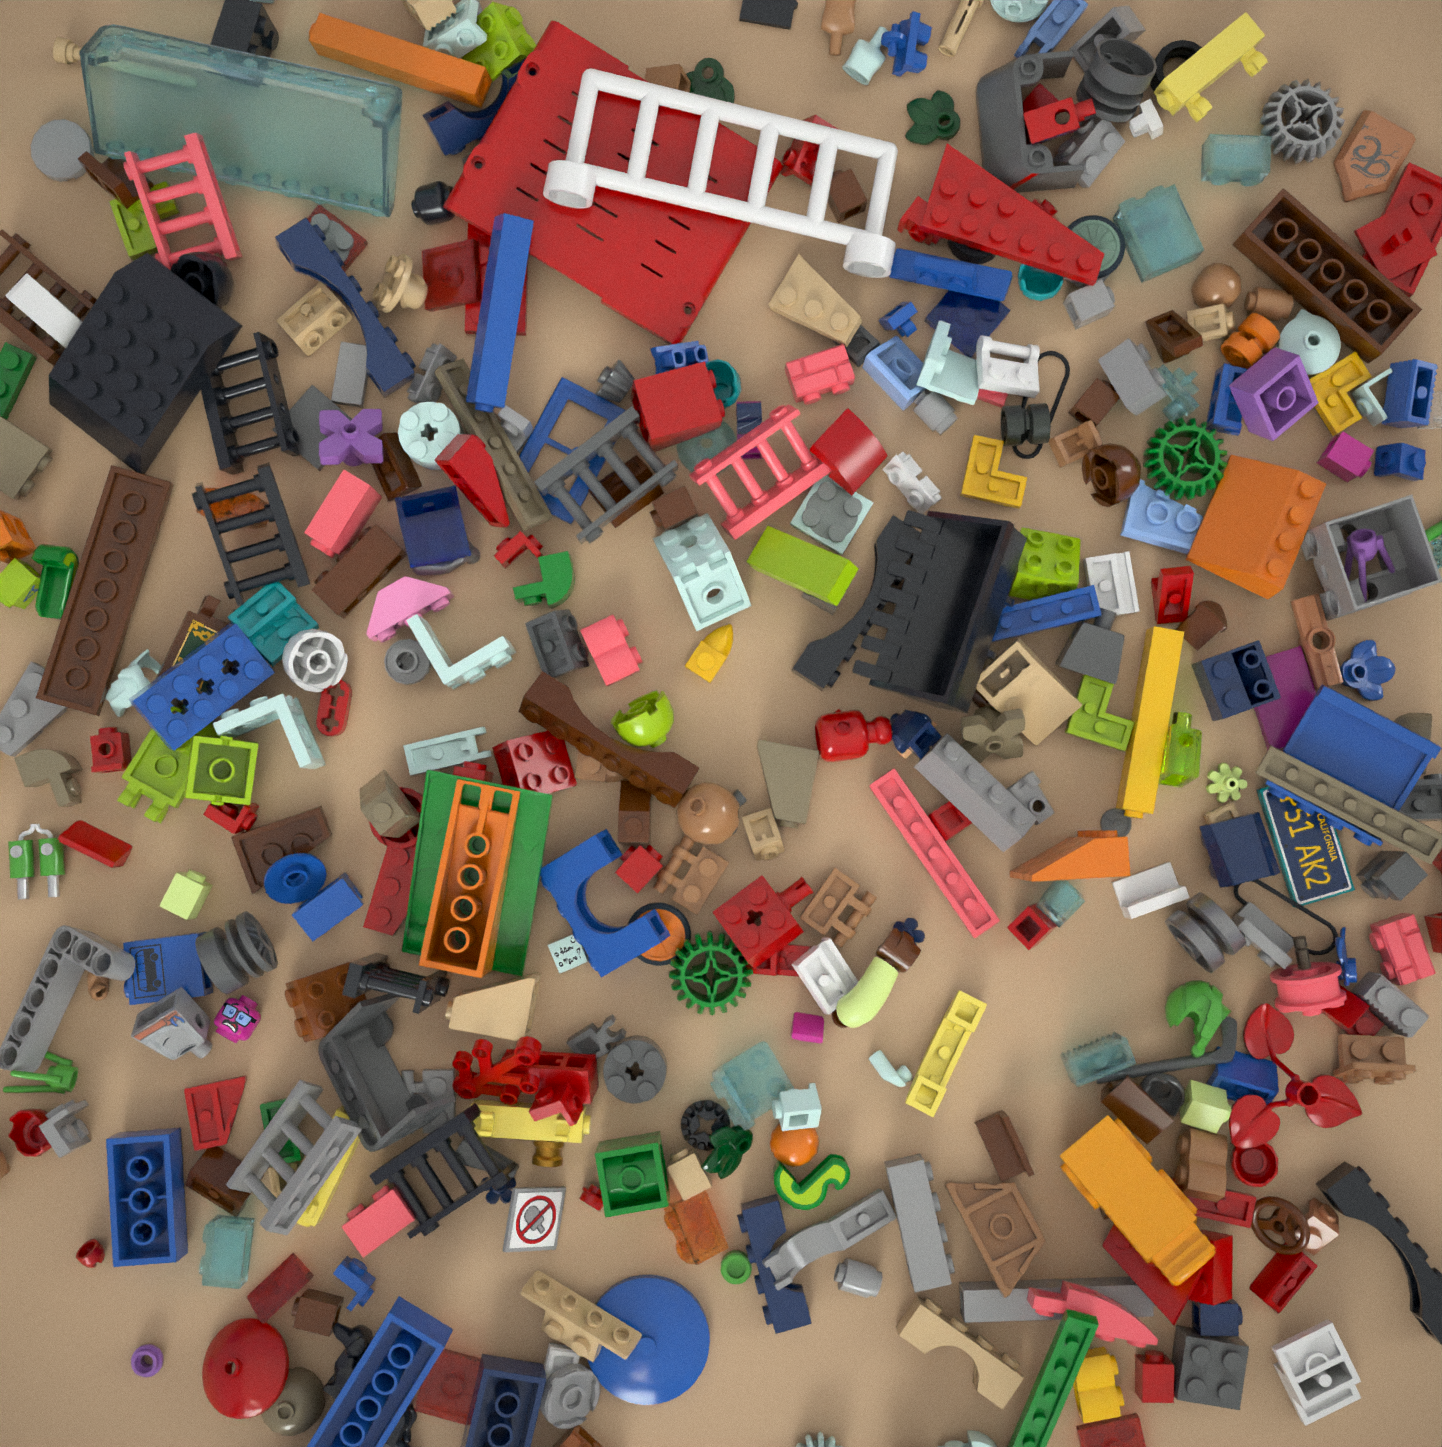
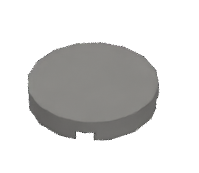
[31,119,94,182]
[540,1364,600,1429]

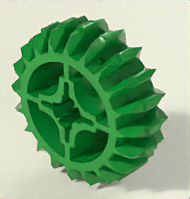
[1143,417,1228,500]
[669,931,753,1016]

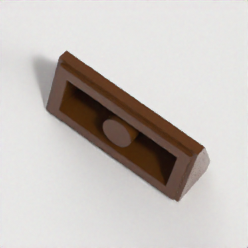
[371,432,422,501]

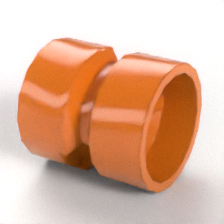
[1220,313,1280,369]

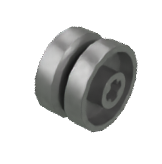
[1165,892,1247,973]

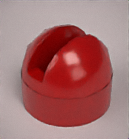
[76,1239,105,1268]

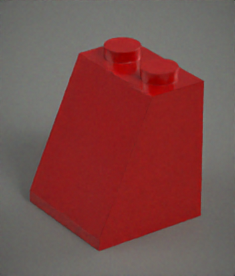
[630,361,725,452]

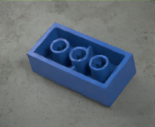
[128,623,275,750]
[106,1127,188,1267]

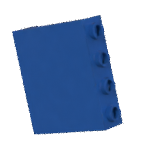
[1265,684,1442,846]

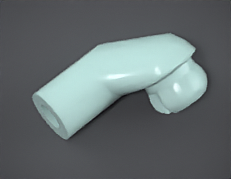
[869,1050,913,1087]

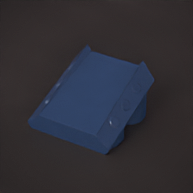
[1199,812,1281,888]

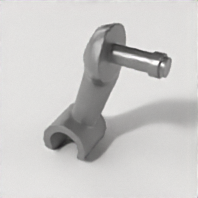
[409,540,480,575]

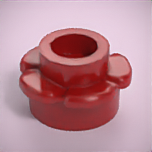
[579,1184,603,1212]

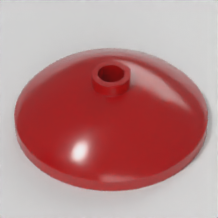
[202,1318,289,1419]

